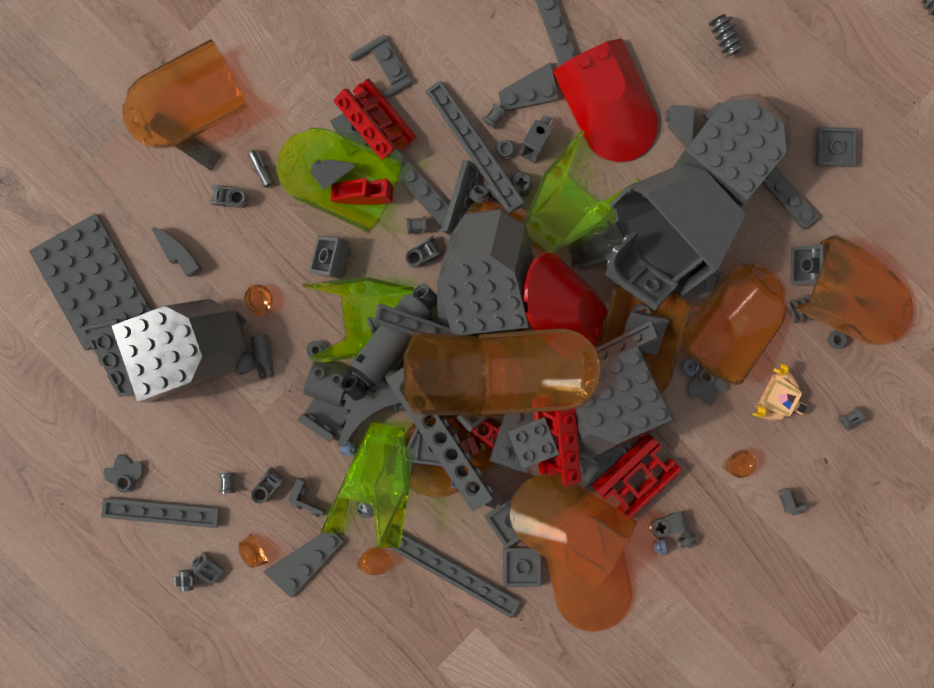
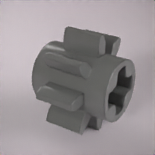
[174,570,198,591]

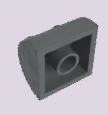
[309,235,351,280]
[791,244,829,286]
[303,358,349,407]

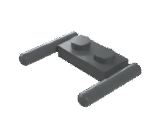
[349,34,412,99]

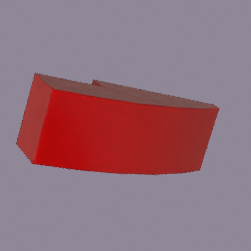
[330,178,394,205]

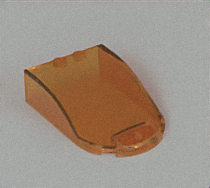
[795,235,913,345]

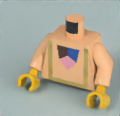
[752,362,807,421]

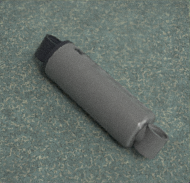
[341,283,437,401]

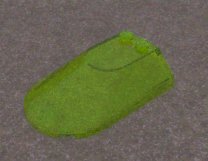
[276,128,402,233]

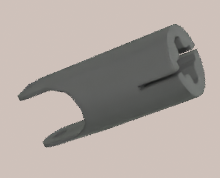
[251,334,274,379]

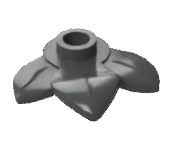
[688,367,727,405]
[104,454,142,493]

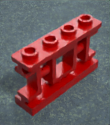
[333,78,417,160]
[532,395,582,487]
[591,434,682,522]

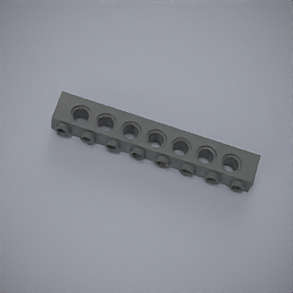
[386,365,494,512]

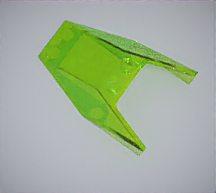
[524,130,640,253]
[302,277,414,363]
[321,422,409,548]

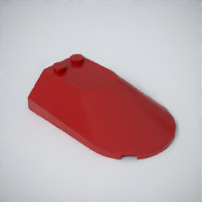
[553,38,658,163]
[524,252,607,360]

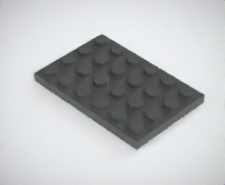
[29,213,152,351]

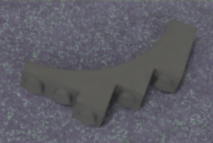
[337,370,452,447]

